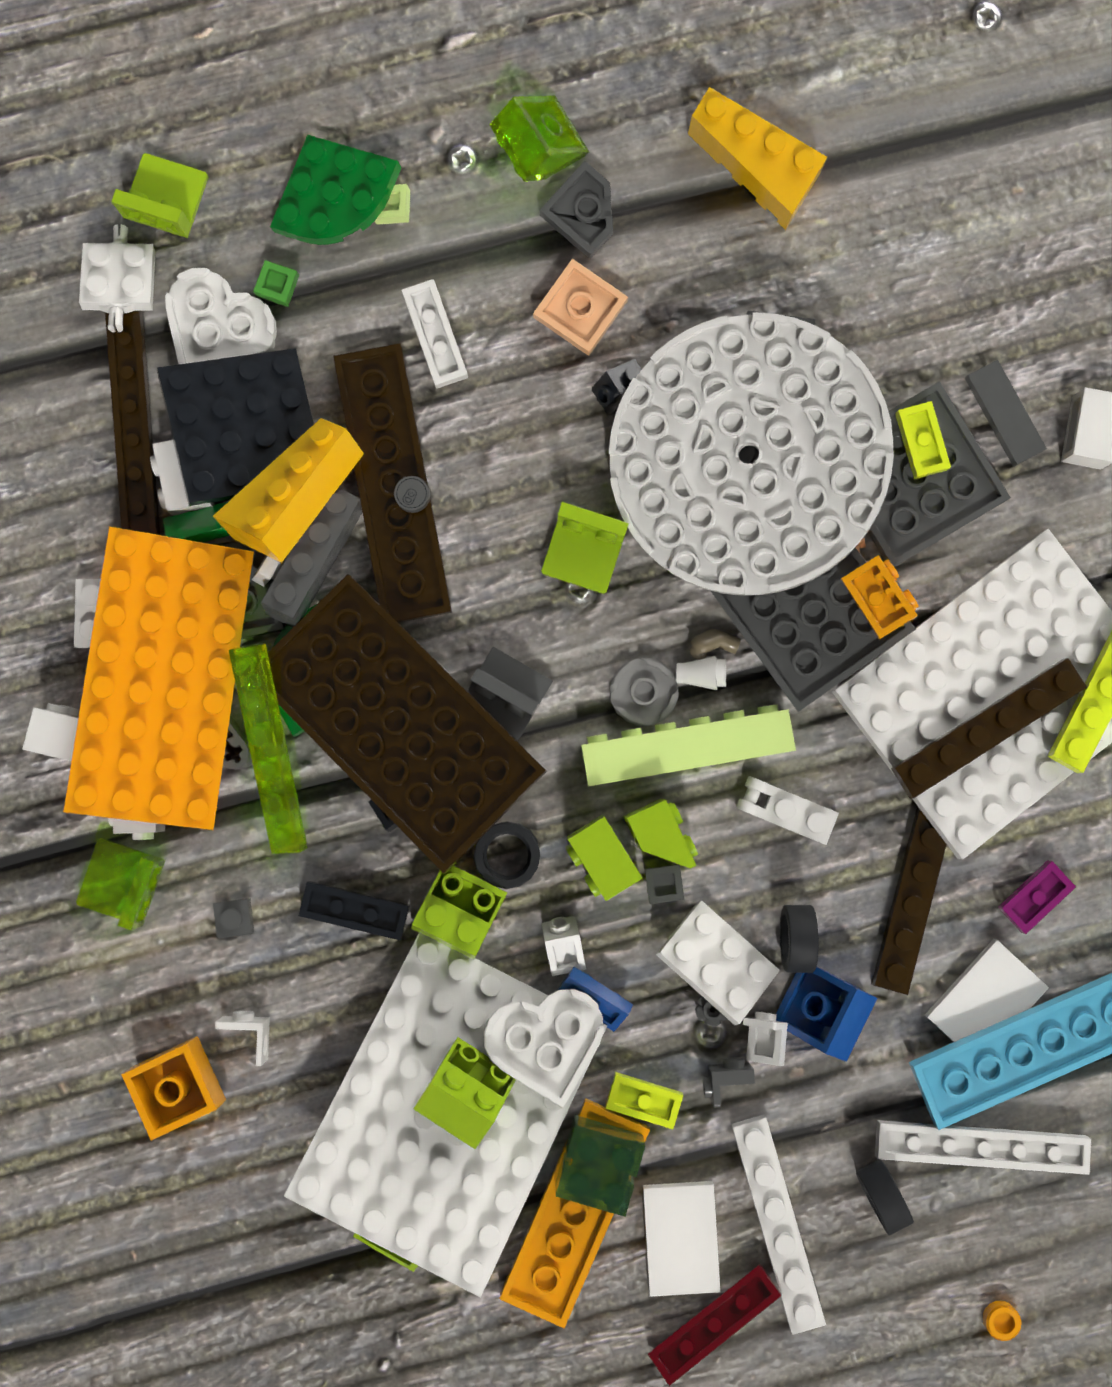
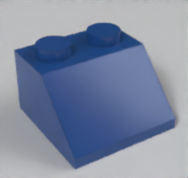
[776,967,878,1062]

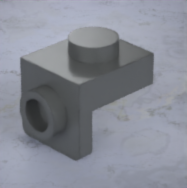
[702,1058,755,1108]

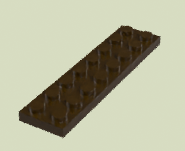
[333,343,452,623]

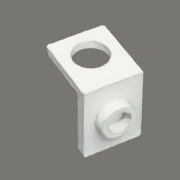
[215,1011,270,1066]

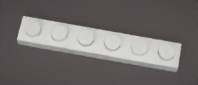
[731,1115,826,1335]
[875,1120,1091,1175]

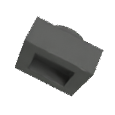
[644,864,685,904]
[213,898,254,939]

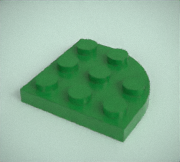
[270,134,402,245]

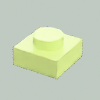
[375,184,410,225]

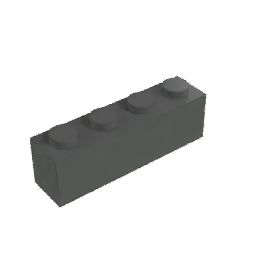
[261,488,362,628]

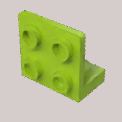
[111,153,208,238]
[541,502,629,594]

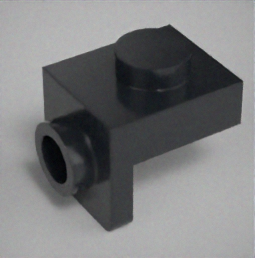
[592,359,642,416]

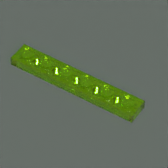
[229,644,308,854]

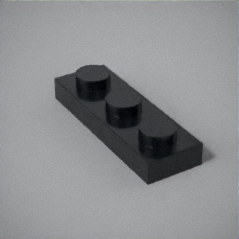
[298,881,410,941]

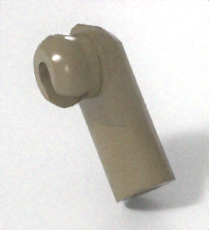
[689,629,741,660]

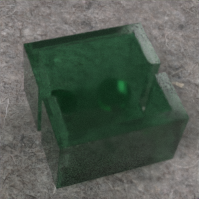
[555,1115,646,1217]

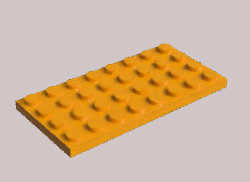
[63,526,254,830]

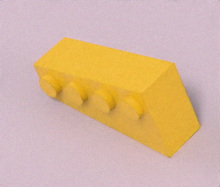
[688,87,827,230]
[213,418,364,563]

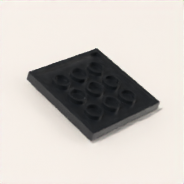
[157,348,314,506]

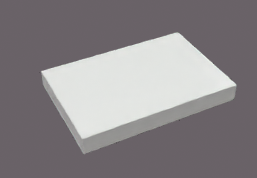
[924,939,1049,1042]
[643,1181,720,1297]

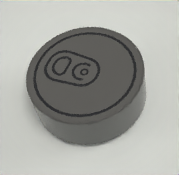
[394,476,430,513]

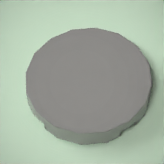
[610,658,679,726]

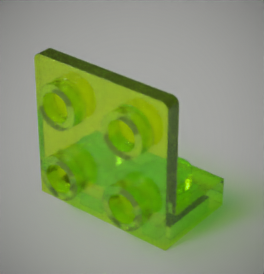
[76,838,166,930]

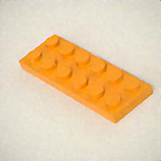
[499,1098,650,1328]

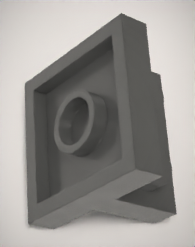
[467,647,553,741]

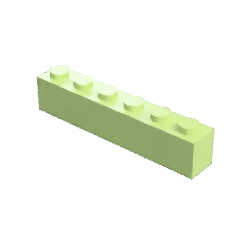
[581,704,796,787]

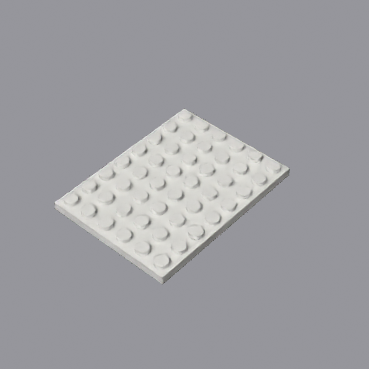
[831,529,1112,860]
[284,932,607,1298]

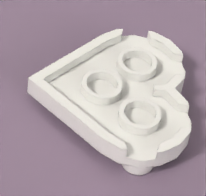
[165,268,277,364]
[483,989,604,1108]

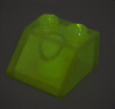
[489,95,589,182]

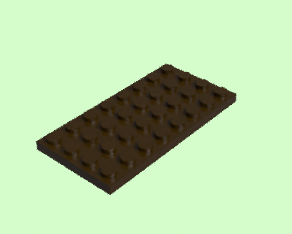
[248,574,547,874]

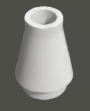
[676,656,726,690]

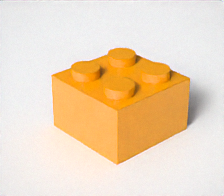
[121,1036,226,1141]

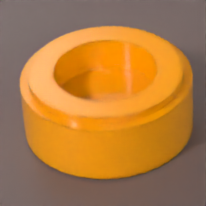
[982,1300,1021,1341]

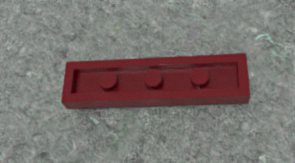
[648,1264,782,1386]

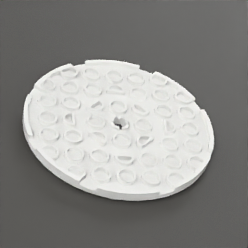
[609,312,894,596]

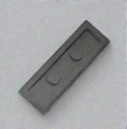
[965,360,1047,467]

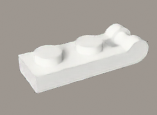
[736,776,839,845]

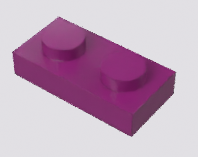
[998,860,1076,934]

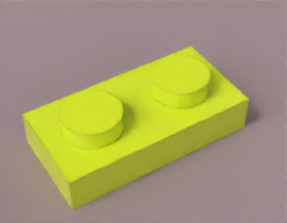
[895,401,951,479]
[605,1072,683,1129]

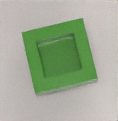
[253,260,299,307]

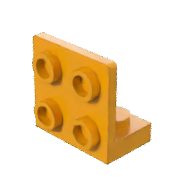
[841,555,919,640]

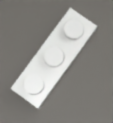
[401,279,468,389]

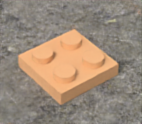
[533,259,628,356]

